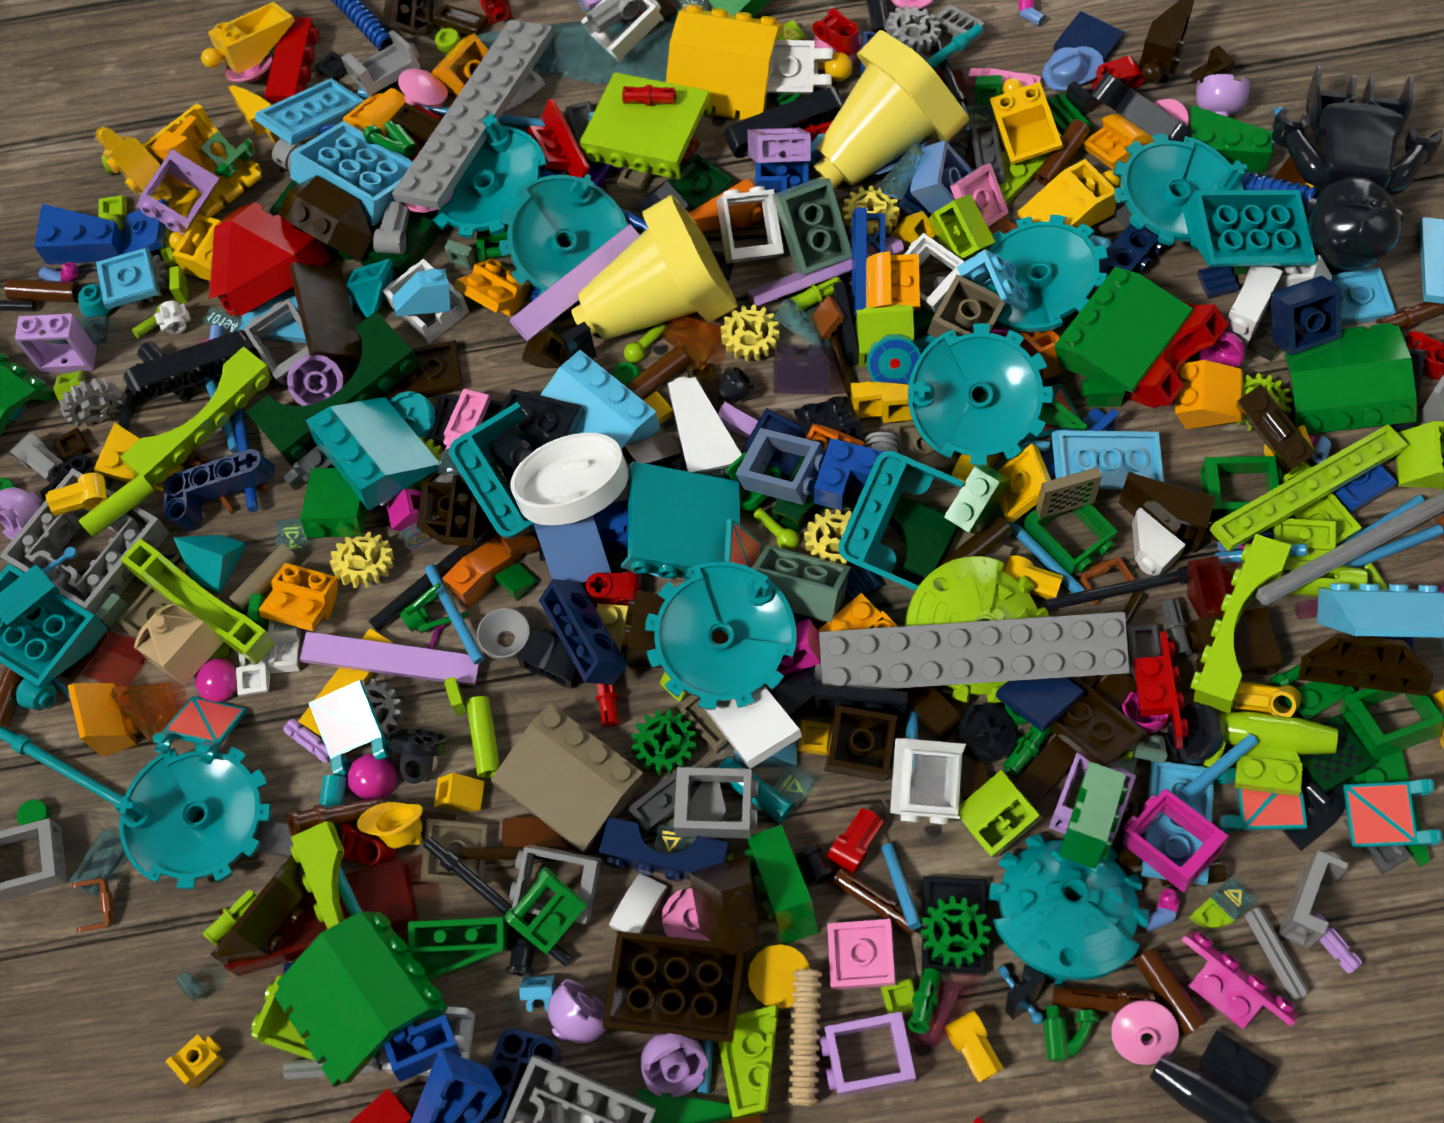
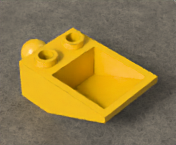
[201,2,295,74]
[990,78,1063,165]
[1017,159,1121,228]
[169,214,221,281]

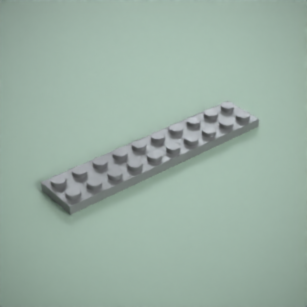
[392,20,555,210]
[819,612,1129,690]

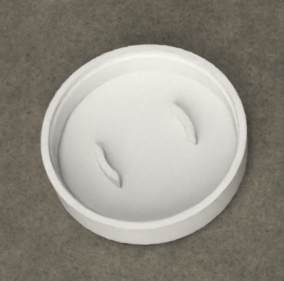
[511,433,629,525]

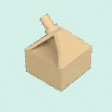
[134,603,224,686]

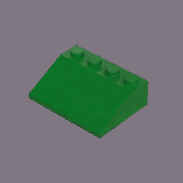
[1054,267,1193,393]

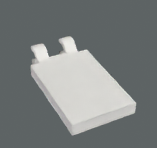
[767,40,833,94]
[705,685,802,769]

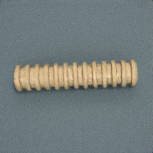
[788,969,822,1106]

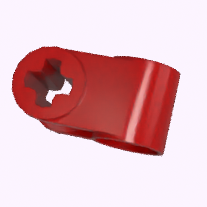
[812,8,859,55]
[1092,55,1144,91]
[1405,331,1444,380]
[586,572,642,607]
[341,823,397,866]

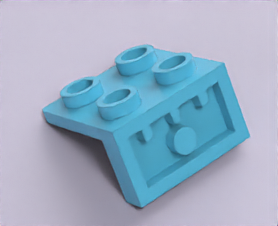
[957,250,1029,310]

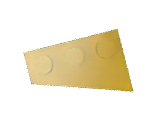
[94,422,185,492]

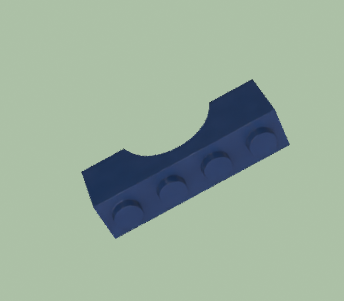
[599,817,731,882]

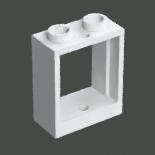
[716,186,784,264]
[904,233,964,313]

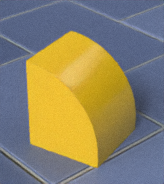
[890,211,936,248]
[434,772,485,812]

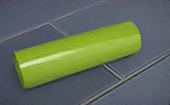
[78,474,155,538]
[466,696,500,779]

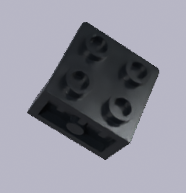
[794,396,865,447]

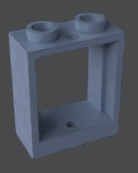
[736,428,825,505]

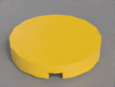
[748,944,810,1011]

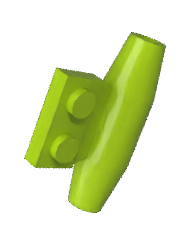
[1241,518,1368,597]
[1218,712,1338,797]

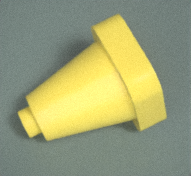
[813,30,970,189]
[571,194,738,340]

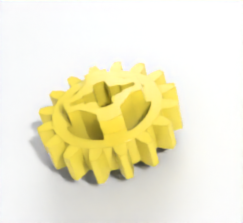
[842,185,900,237]
[721,305,780,362]
[804,509,852,565]
[330,532,394,588]

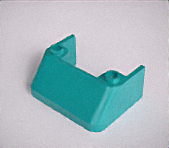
[449,402,536,539]
[839,451,964,590]

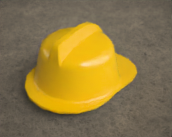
[357,802,423,849]

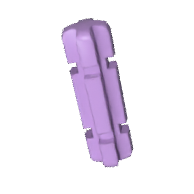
[283,719,331,763]
[1314,914,1362,974]

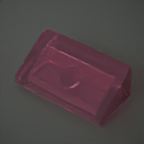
[912,980,962,1049]

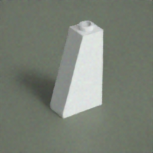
[668,377,742,478]

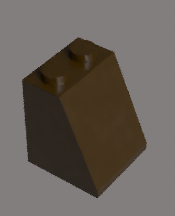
[689,855,761,954]

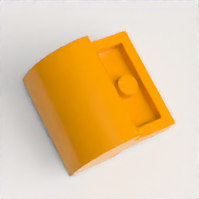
[342,88,413,138]
[1083,114,1153,170]
[150,115,220,188]
[866,251,921,310]
[454,259,532,316]
[259,563,338,632]
[818,593,898,632]

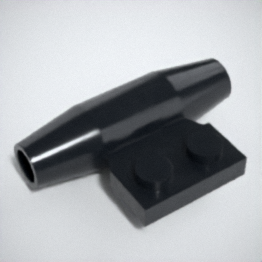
[1149,1030,1277,1123]

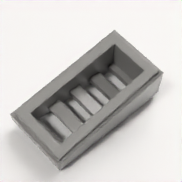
[934,4,986,49]

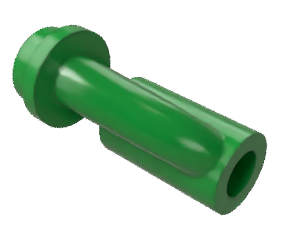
[363,121,418,158]
[1043,1006,1100,1062]

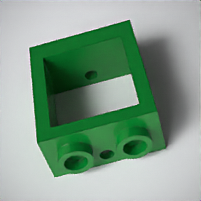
[1199,456,1282,521]
[1023,504,1118,576]
[1339,689,1444,760]

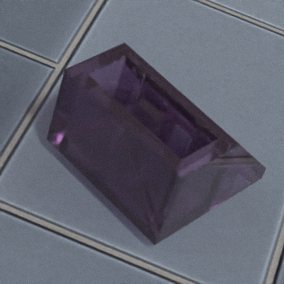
[774,344,830,394]

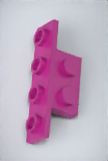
[1182,930,1298,1029]

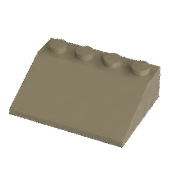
[491,703,643,854]

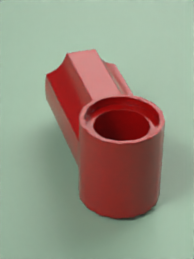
[827,808,884,874]

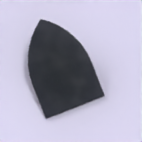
[1281,771,1349,851]

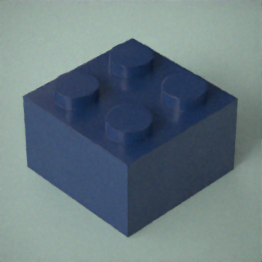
[1271,275,1341,355]

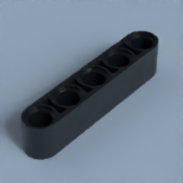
[723,87,845,158]
[123,330,260,402]

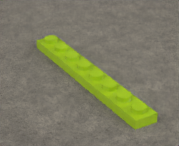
[1210,424,1408,552]

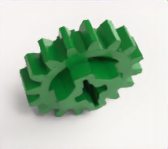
[631,709,697,776]
[920,896,991,969]

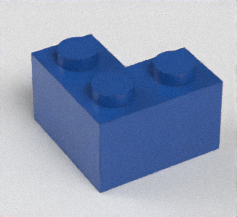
[755,161,809,193]
[814,438,883,510]
[384,1015,462,1082]

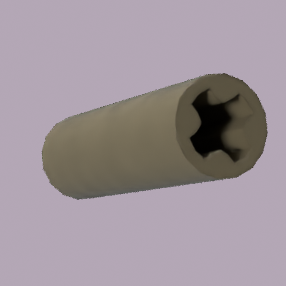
[228,543,298,614]

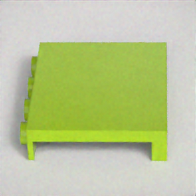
[580,72,712,179]

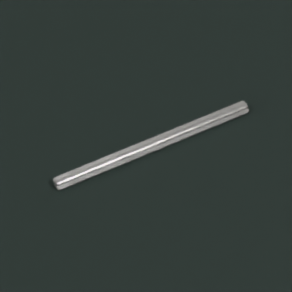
[1255,491,1444,605]

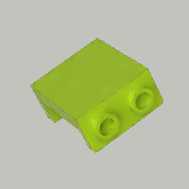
[251,975,326,1064]

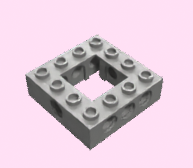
[0,468,170,614]
[504,1054,656,1123]

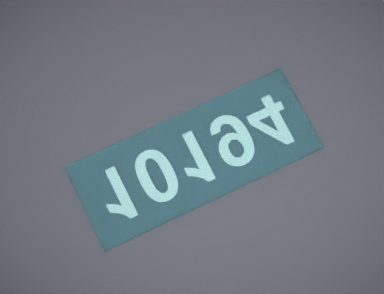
[201,307,243,334]

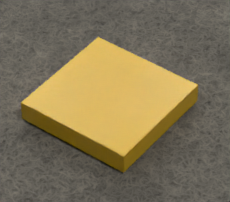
[998,443,1051,523]

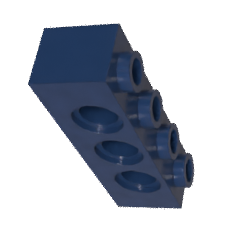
[1089,223,1166,300]
[539,579,628,685]

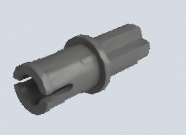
[1161,598,1193,658]

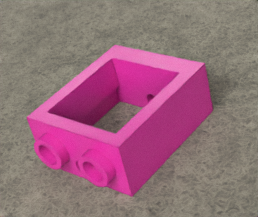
[1122,788,1228,893]

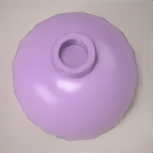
[1196,74,1250,117]
[287,355,343,406]
[0,487,42,540]
[548,979,606,1044]
[641,1033,708,1097]

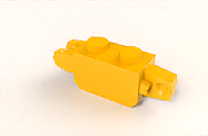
[95,126,173,201]

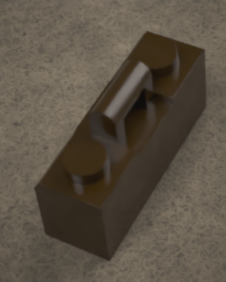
[1236,384,1316,475]

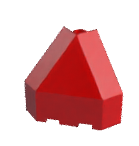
[209,202,331,317]

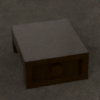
[1188,607,1283,675]

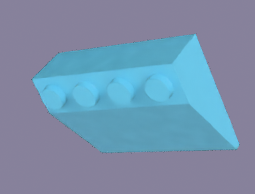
[290,121,413,227]
[540,350,660,461]
[1317,583,1444,638]

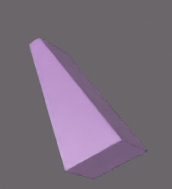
[718,402,758,438]

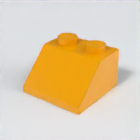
[431,34,489,96]
[1175,360,1243,429]
[67,683,138,757]

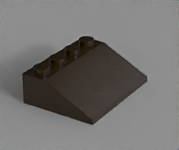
[602,931,746,1044]

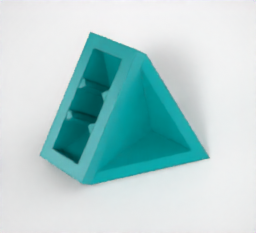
[346,259,393,318]
[173,535,247,594]

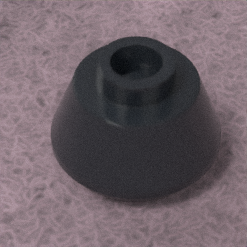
[719,366,754,402]

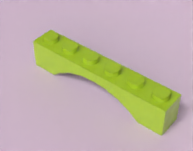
[120,346,272,488]
[1190,534,1291,713]
[120,538,276,664]
[290,821,345,929]

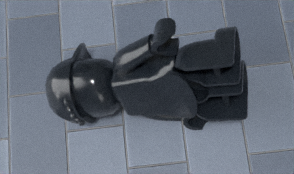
[1272,65,1443,274]

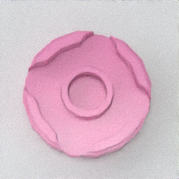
[662,888,713,942]

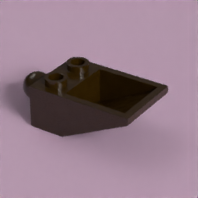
[1139,0,1195,84]
[1118,472,1222,553]

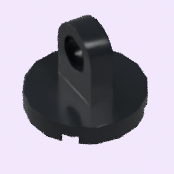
[388,728,449,784]

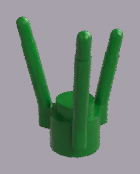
[400,583,469,634]

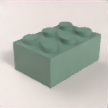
[772,177,852,275]
[752,545,851,623]

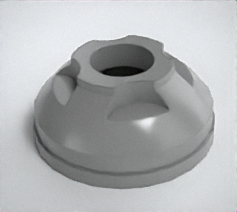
[477,608,530,661]

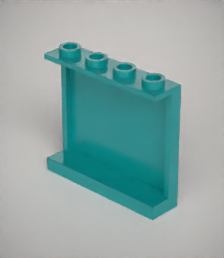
[621,461,740,580]

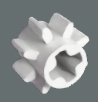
[154,301,191,334]

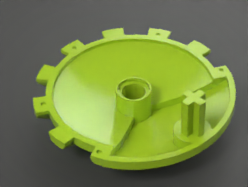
[905,556,1049,704]

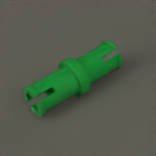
[1002,725,1052,777]
[908,968,942,1034]

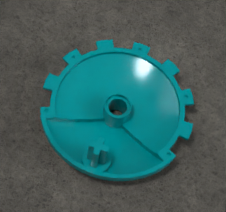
[433,113,547,238]
[1113,134,1248,249]
[499,174,628,305]
[980,215,1108,332]
[908,323,1053,466]
[645,561,796,710]
[115,743,271,890]
[989,834,1149,986]

